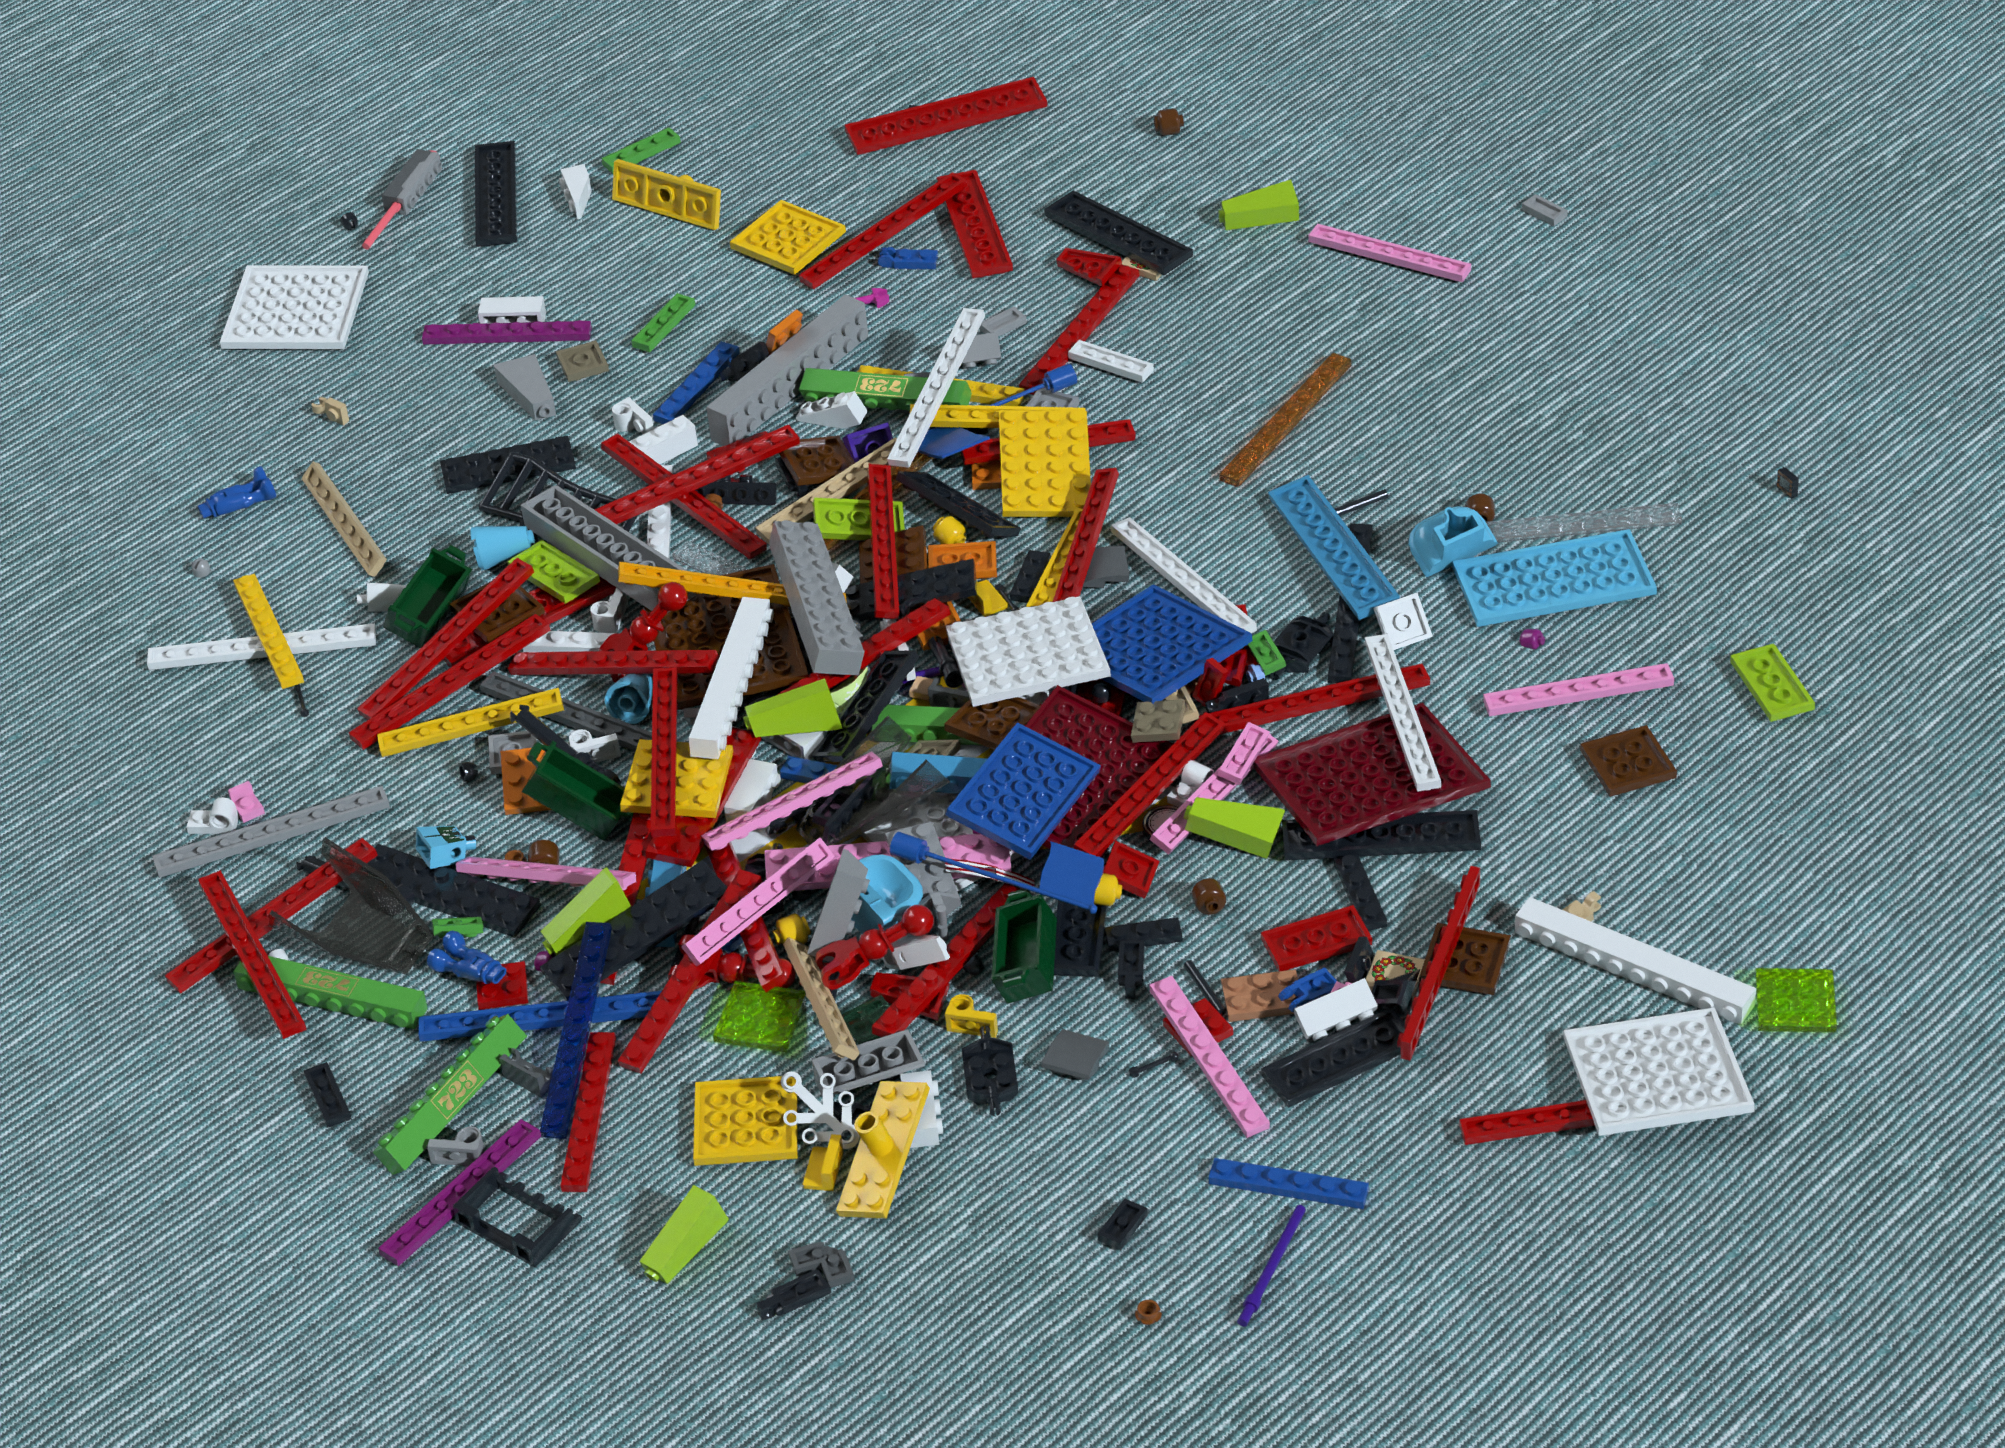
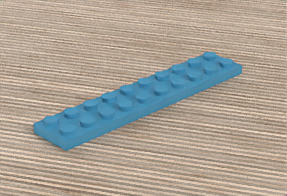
[1268,475,1400,620]

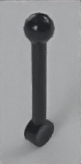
[995,584,1020,611]
[295,684,309,717]
[1129,1052,1179,1078]

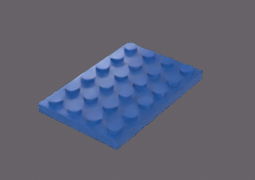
[946,722,1101,860]

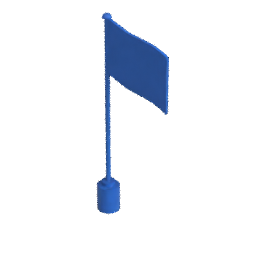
[917,363,1077,459]
[890,832,1104,914]

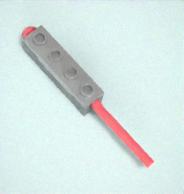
[362,149,442,250]

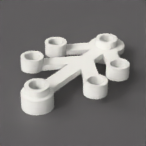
[781,1071,860,1149]

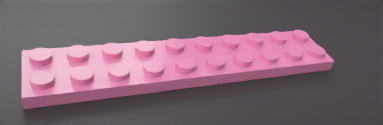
[765,834,1011,891]

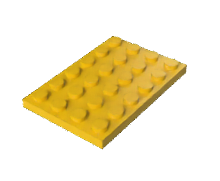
[999,410,1091,517]

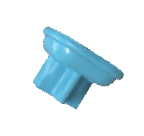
[1409,506,1498,577]
[851,854,923,934]

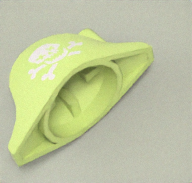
[830,667,868,714]

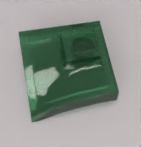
[841,995,890,1045]

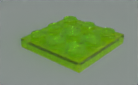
[1755,968,1837,1032]
[713,981,807,1052]

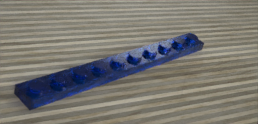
[540,922,612,1139]

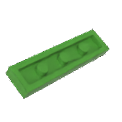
[601,127,681,173]
[631,293,695,352]

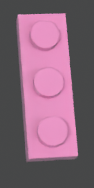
[1218,722,1270,785]

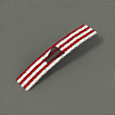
[945,859,1035,894]

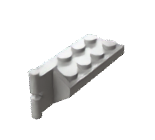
[885,821,961,942]

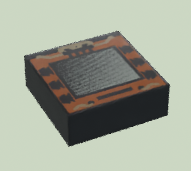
[1777,467,1799,499]

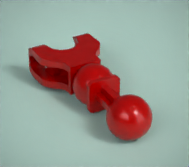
[599,582,688,682]
[815,905,934,990]
[668,935,796,990]

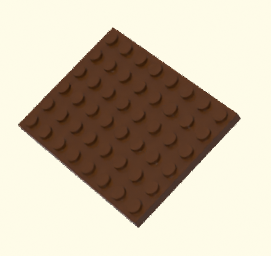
[644,564,809,710]

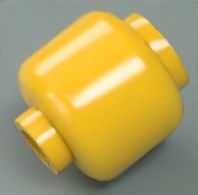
[933,516,966,544]
[1094,873,1122,906]
[772,913,811,945]

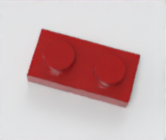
[1192,658,1229,707]

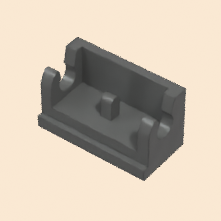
[928,678,970,708]
[499,1048,558,1097]

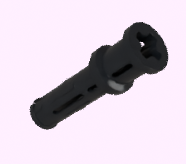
[928,636,964,688]

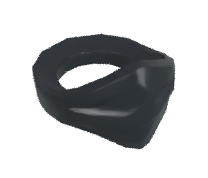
[900,597,931,617]

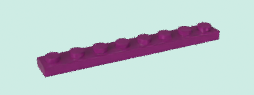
[422,320,592,345]
[378,1119,541,1267]

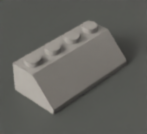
[807,849,870,962]
[812,1029,925,1097]

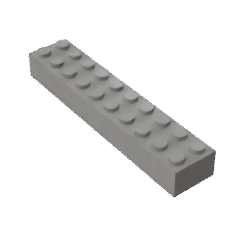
[706,294,868,446]
[520,485,696,612]
[769,520,864,675]

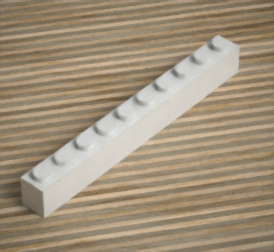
[689,597,774,759]
[1515,897,1756,1025]

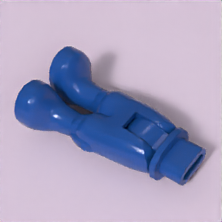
[197,466,277,518]
[427,930,506,984]

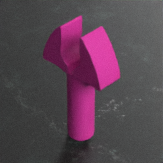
[855,288,889,308]

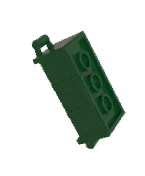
[383,545,472,648]
[522,741,634,841]
[991,889,1057,1004]

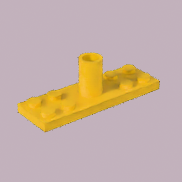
[612,159,721,230]
[836,1081,930,1219]

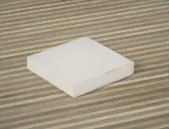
[1373,593,1433,650]

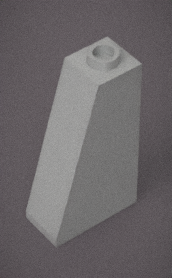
[494,354,556,421]

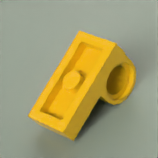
[945,994,998,1038]

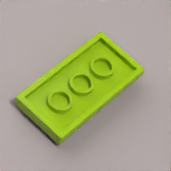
[813,498,905,540]
[507,540,600,604]
[1730,643,1815,722]

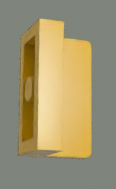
[968,580,1008,617]
[803,1134,844,1191]

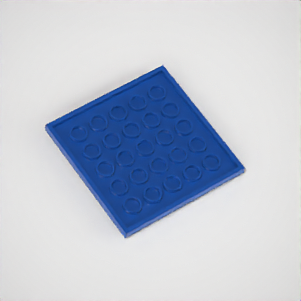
[1091,584,1253,703]

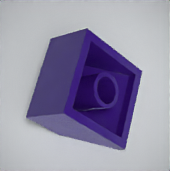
[842,422,895,468]

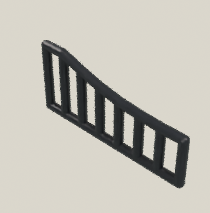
[479,452,638,532]

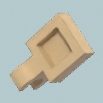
[311,397,349,426]
[1562,891,1601,921]

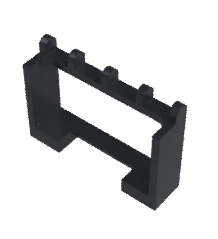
[453,1167,582,1267]

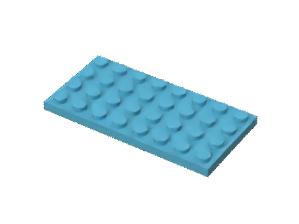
[1452,529,1657,627]

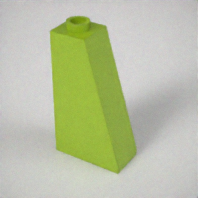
[1218,180,1299,230]
[743,678,842,737]
[1183,797,1285,859]
[540,867,631,956]
[639,1185,729,1284]

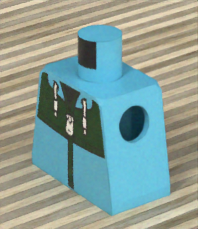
[416,826,476,869]

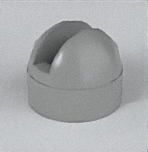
[192,558,211,578]

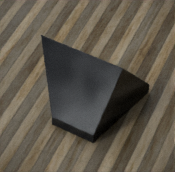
[1372,969,1420,1015]

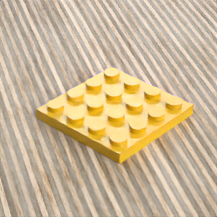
[730,200,846,275]
[620,739,733,818]
[693,1076,798,1166]

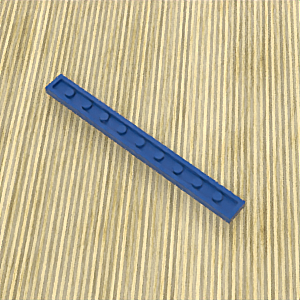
[419,991,662,1042]

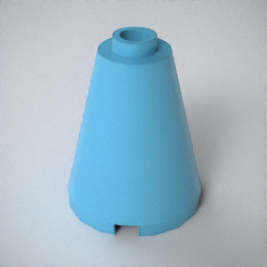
[470,526,535,571]
[604,674,653,724]

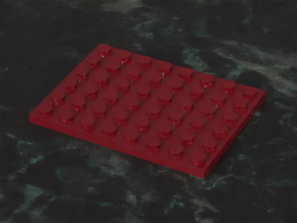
[1025,685,1173,858]
[1253,702,1491,846]

